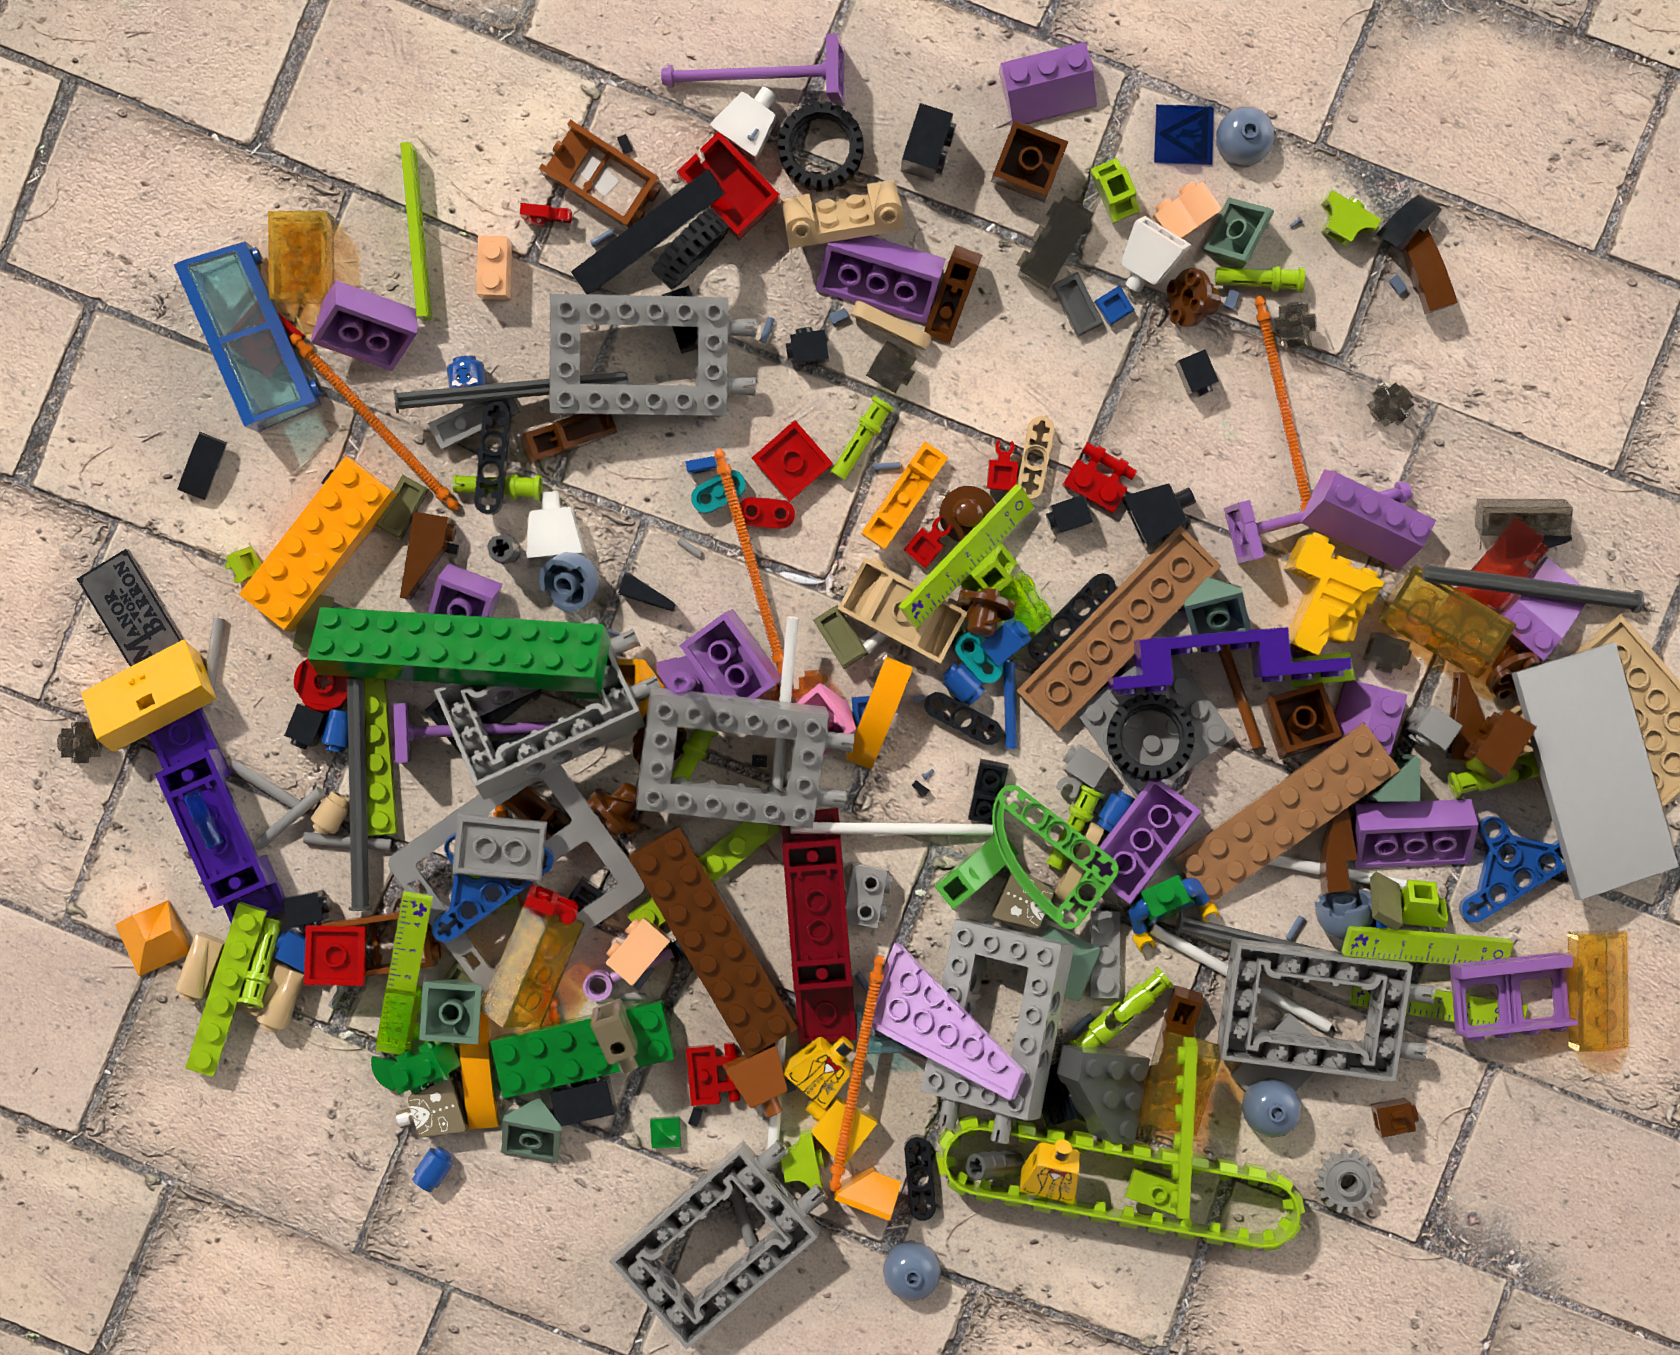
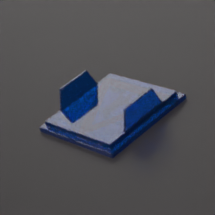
[1154,104,1214,165]

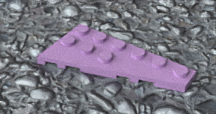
[862,943,1026,1100]

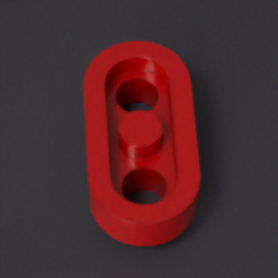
[740,497,795,529]

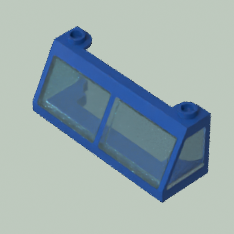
[173,241,322,432]

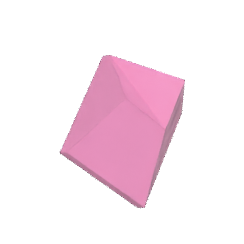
[796,683,856,757]

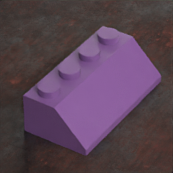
[816,236,946,324]
[1300,469,1436,569]
[1086,780,1201,905]
[1351,799,1478,869]

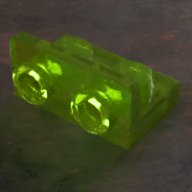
[999,570,1052,634]
[376,985,423,1050]

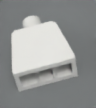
[710,86,777,162]
[1121,216,1191,292]
[526,491,585,559]

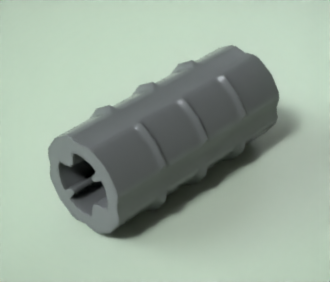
[487,534,521,564]
[966,1150,1025,1181]

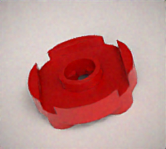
[294,658,354,711]

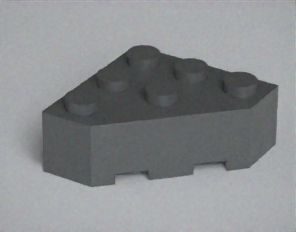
[1056,1045,1150,1144]

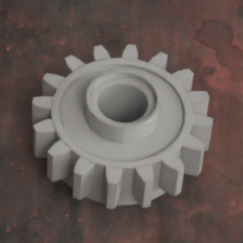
[1314,1148,1380,1214]

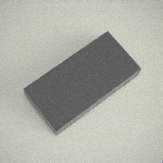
[1051,272,1104,338]

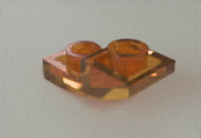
[770,670,828,701]

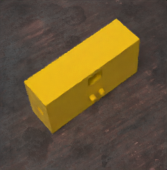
[81,639,217,752]

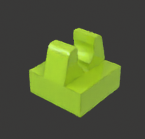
[225,546,262,583]

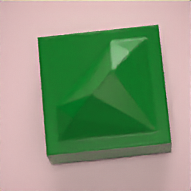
[650,1116,681,1148]

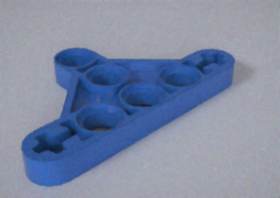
[1459,816,1566,923]
[432,833,554,942]

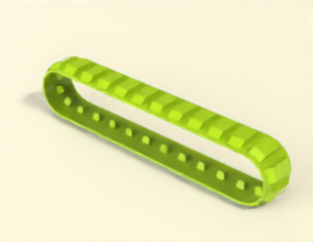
[936,1114,1305,1252]

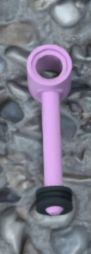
[583,939,687,1001]

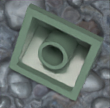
[1202,197,1274,268]
[1364,754,1420,801]
[419,979,483,1044]

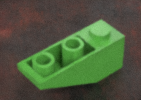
[934,835,1019,909]

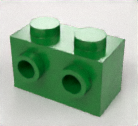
[387,1041,462,1094]

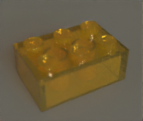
[268,211,335,304]
[1139,1030,1221,1136]

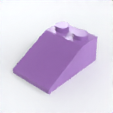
[1490,557,1586,661]
[428,563,503,617]

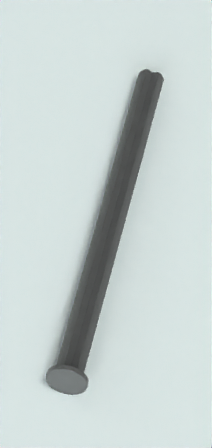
[393,371,628,413]
[1422,565,1644,613]
[347,678,372,911]
[1175,912,1325,950]

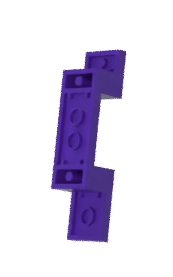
[1108,627,1352,695]
[148,707,286,923]

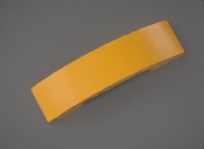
[861,441,948,550]
[845,657,913,770]
[459,1011,499,1130]

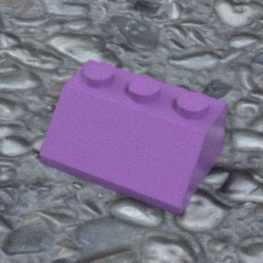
[999,42,1097,124]
[311,280,417,371]
[679,609,782,699]
[1324,680,1408,755]

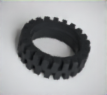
[778,101,864,192]
[651,208,730,290]
[1106,693,1195,782]

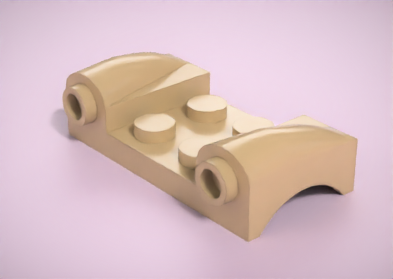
[781,180,905,249]
[837,557,967,665]
[175,932,304,1033]

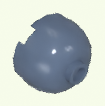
[1216,106,1275,167]
[539,552,599,612]
[1315,889,1373,941]
[1241,1077,1302,1138]
[883,1240,941,1301]

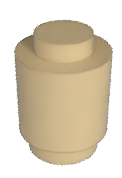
[311,790,349,835]

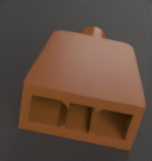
[722,1043,788,1118]

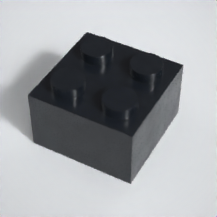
[901,103,957,182]

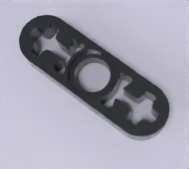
[924,692,1002,745]
[904,1134,936,1221]

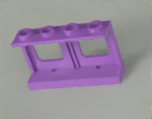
[1450,952,1578,1042]

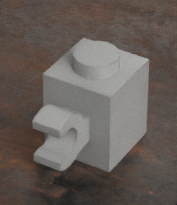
[1056,744,1110,799]

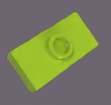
[1089,158,1140,224]
[1321,190,1382,247]
[960,542,1018,592]
[1400,879,1448,928]
[780,1128,824,1191]
[1124,1168,1177,1216]

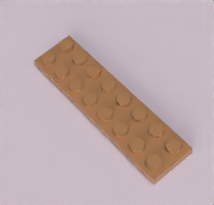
[1016,525,1221,732]
[1174,722,1400,903]

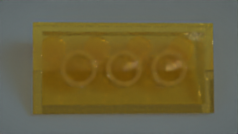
[1378,565,1516,679]
[480,906,585,1028]
[1568,930,1628,1052]

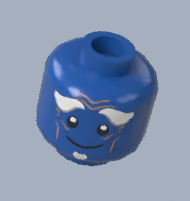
[447,355,486,388]

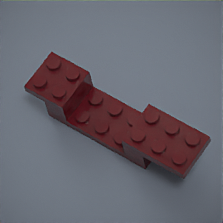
[782,808,857,1044]

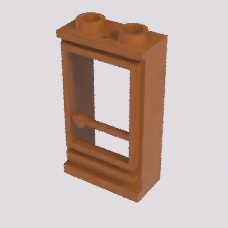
[539,119,661,229]
[321,911,441,977]

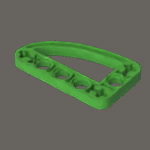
[992,784,1119,929]

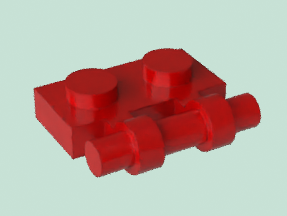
[1062,442,1138,514]
[524,883,578,924]
[686,1042,741,1106]

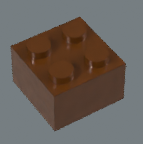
[991,120,1068,203]
[1261,682,1342,760]
[1463,708,1537,784]

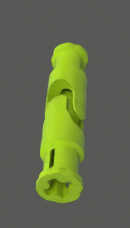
[1448,751,1540,799]
[1069,966,1174,1048]

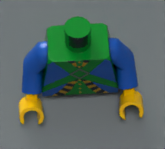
[1129,875,1220,953]

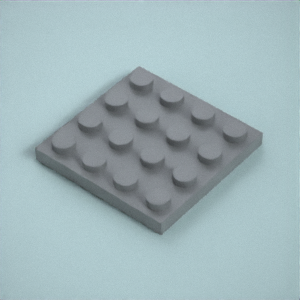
[1076,649,1235,798]

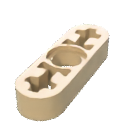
[850,301,932,351]
[1016,416,1054,500]
[1053,822,1104,902]

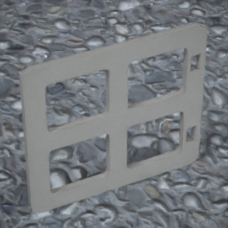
[388,765,644,996]

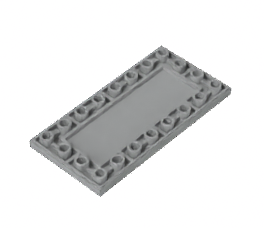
[1511,642,1679,900]

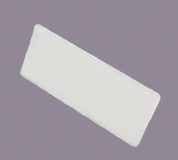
[577,153,619,196]

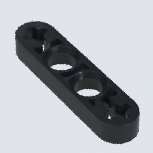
[474,401,512,515]
[1028,573,1116,661]

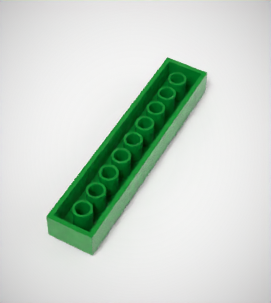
[308,607,611,693]

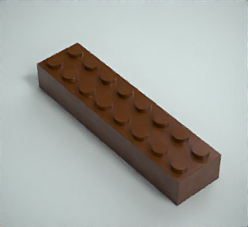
[628,824,798,1058]

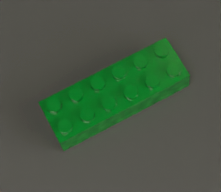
[490,998,676,1099]

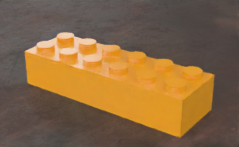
[239,456,397,632]

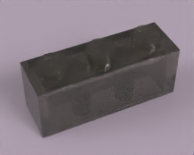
[1016,196,1094,293]
[1475,499,1573,536]

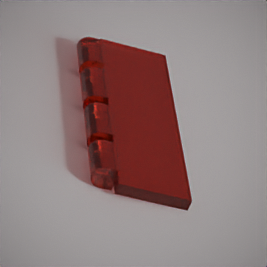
[1440,517,1549,630]

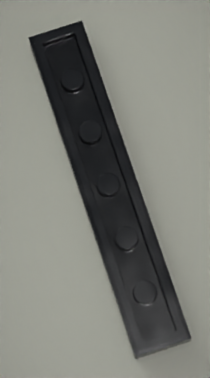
[571,169,726,294]

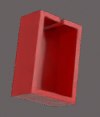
[677,131,781,241]

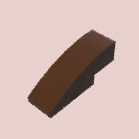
[1402,229,1458,314]
[520,414,618,465]
[502,785,572,839]
[1320,807,1357,895]
[1148,985,1203,1083]

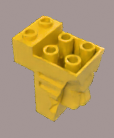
[1284,532,1385,656]

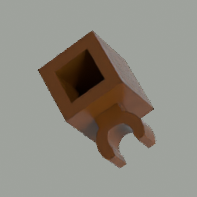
[1370,1098,1419,1138]

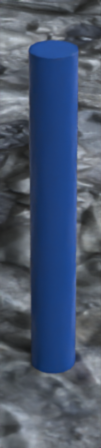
[1004,662,1017,749]

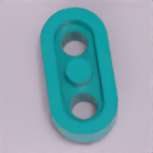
[691,470,746,514]
[955,632,1003,683]

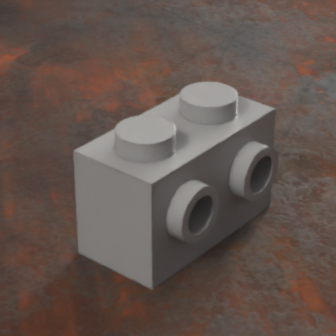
[1404,705,1462,750]
[846,863,892,928]

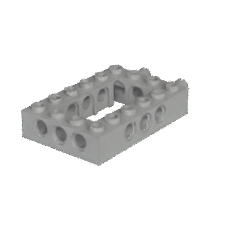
[549,294,757,416]
[434,617,661,800]
[636,687,854,829]
[921,919,1074,1144]
[1216,938,1435,1082]
[609,1140,828,1350]

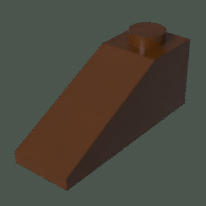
[924,245,983,344]
[400,512,456,600]
[1446,672,1485,761]

